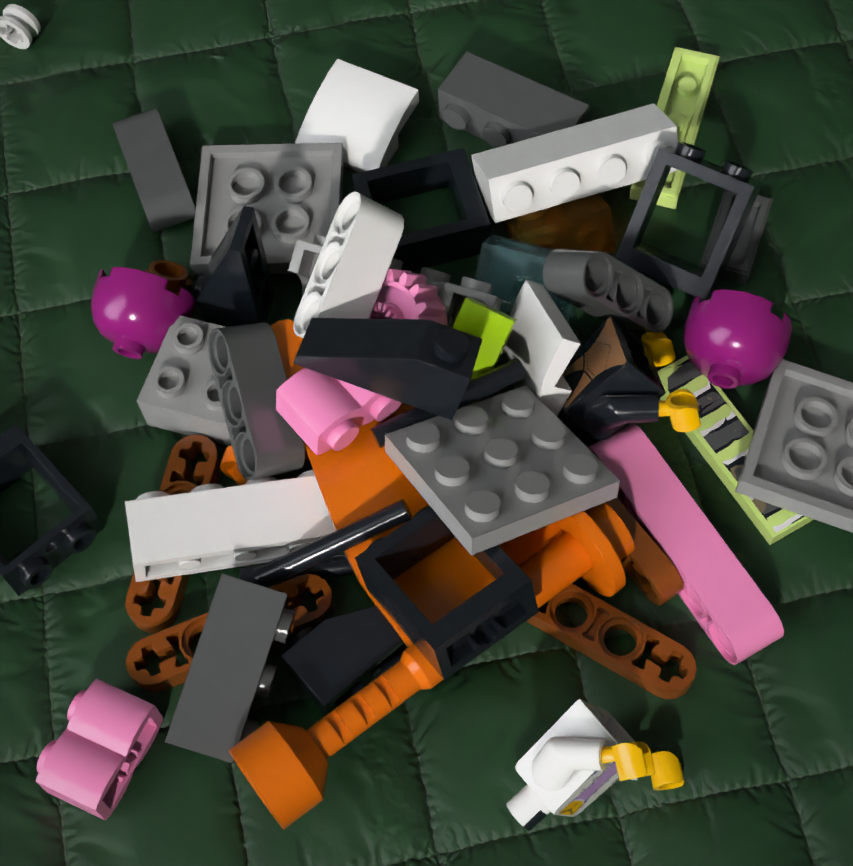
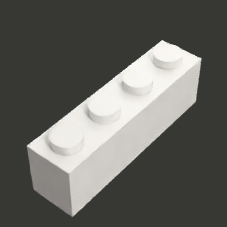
[471,103,678,223]
[125,470,335,582]

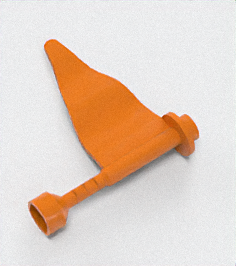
[228,319,634,830]

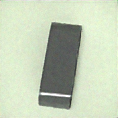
[112,108,196,233]
[543,248,674,333]
[208,322,305,480]

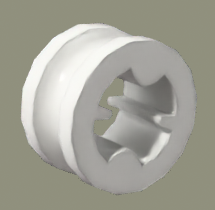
[0,4,41,49]

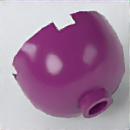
[91,267,196,359]
[683,289,793,389]

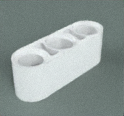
[293,191,404,338]

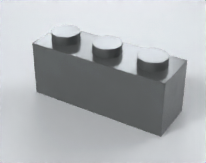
[438,51,589,148]
[165,574,296,763]

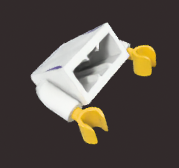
[506,699,684,831]

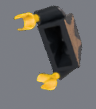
[557,315,701,440]

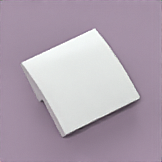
[295,59,419,173]
[503,280,581,416]

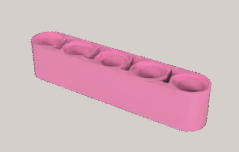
[587,423,784,665]

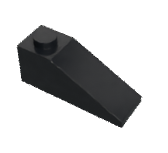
[194,206,275,327]
[294,318,482,420]
[281,606,408,716]

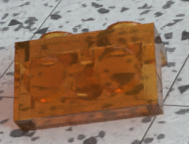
[502,194,616,277]

